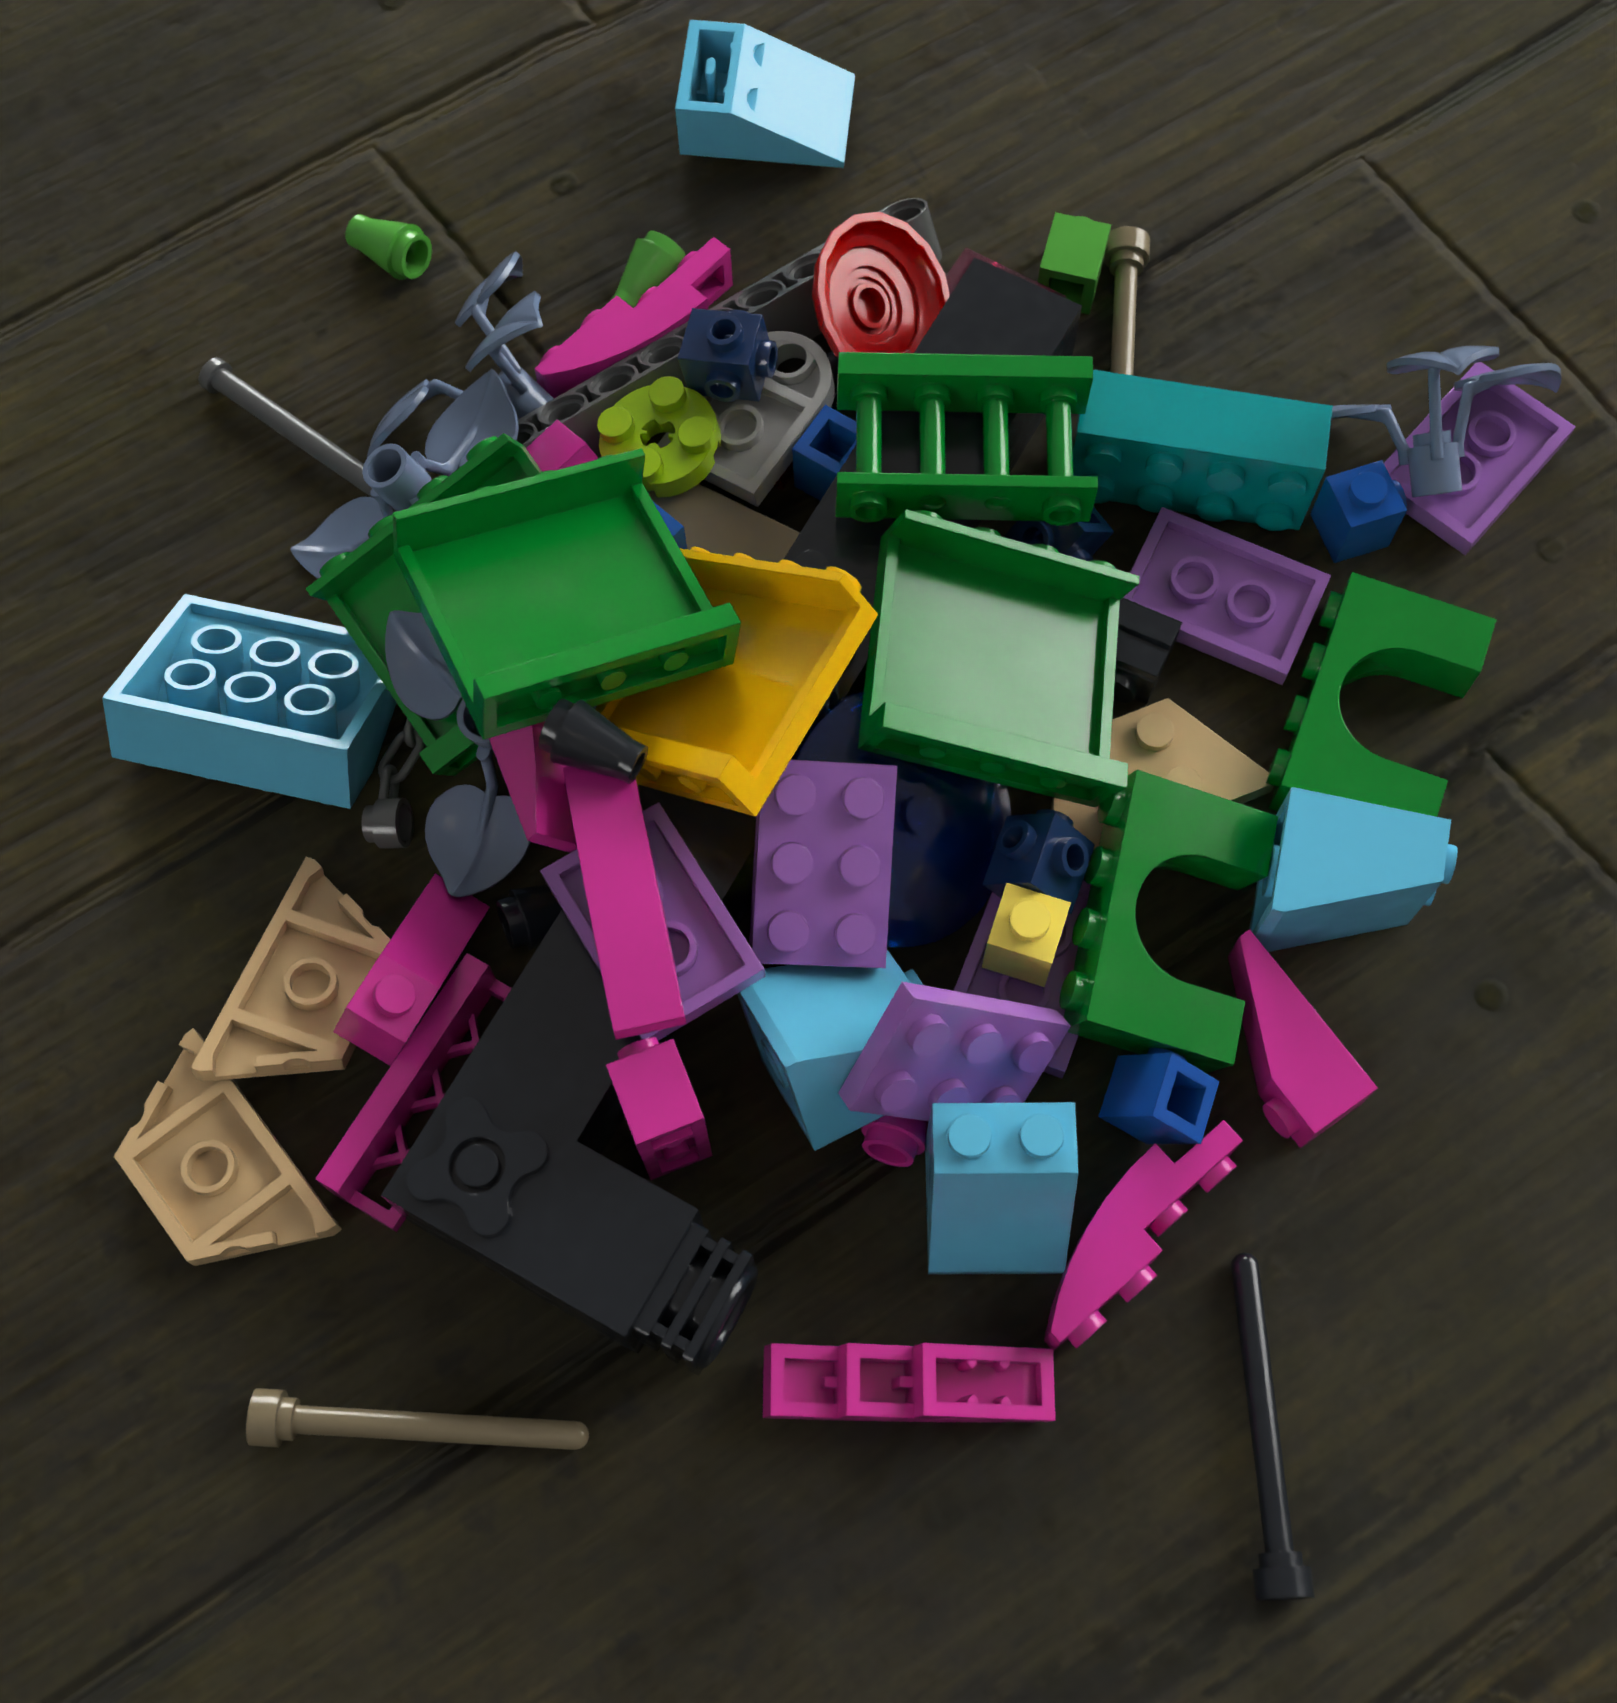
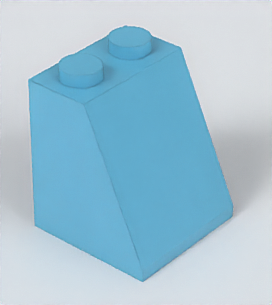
[1249,787,1457,952]
[737,951,923,1151]
[925,1102,1078,1274]

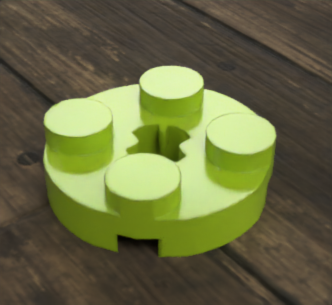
[597,376,721,498]

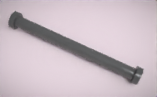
[198,357,396,512]

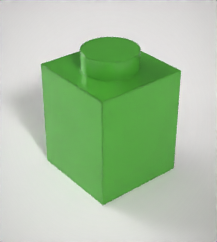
[1037,212,1111,315]

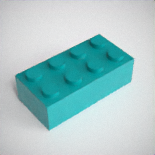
[1072,370,1333,531]

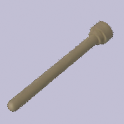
[1104,226,1150,376]
[246,1388,589,1450]

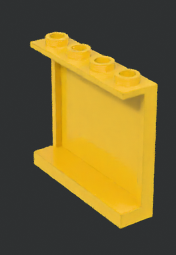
[595,546,878,817]

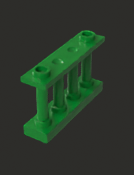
[836,352,1098,526]

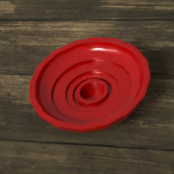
[812,212,950,358]

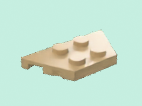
[1051,698,1274,850]
[190,857,390,1082]
[114,1028,342,1266]

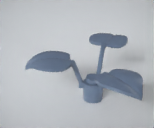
[367,251,554,457]
[1331,346,1562,498]
[291,369,519,579]
[385,610,597,897]

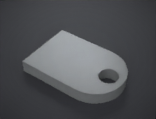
[658,331,835,507]

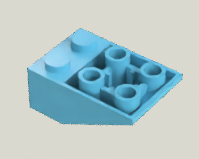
[675,20,855,168]

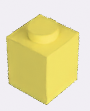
[982,883,1071,987]

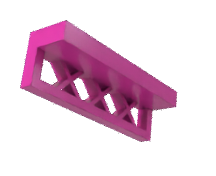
[315,953,512,1232]

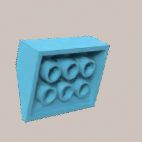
[102,594,397,809]

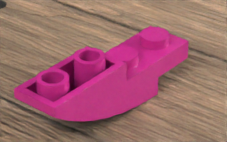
[534,237,733,398]
[1044,1120,1243,1351]

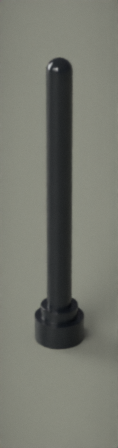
[1231,1252,1315,1601]

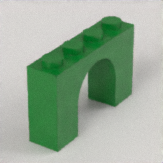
[1266,572,1497,817]
[1059,769,1278,1073]

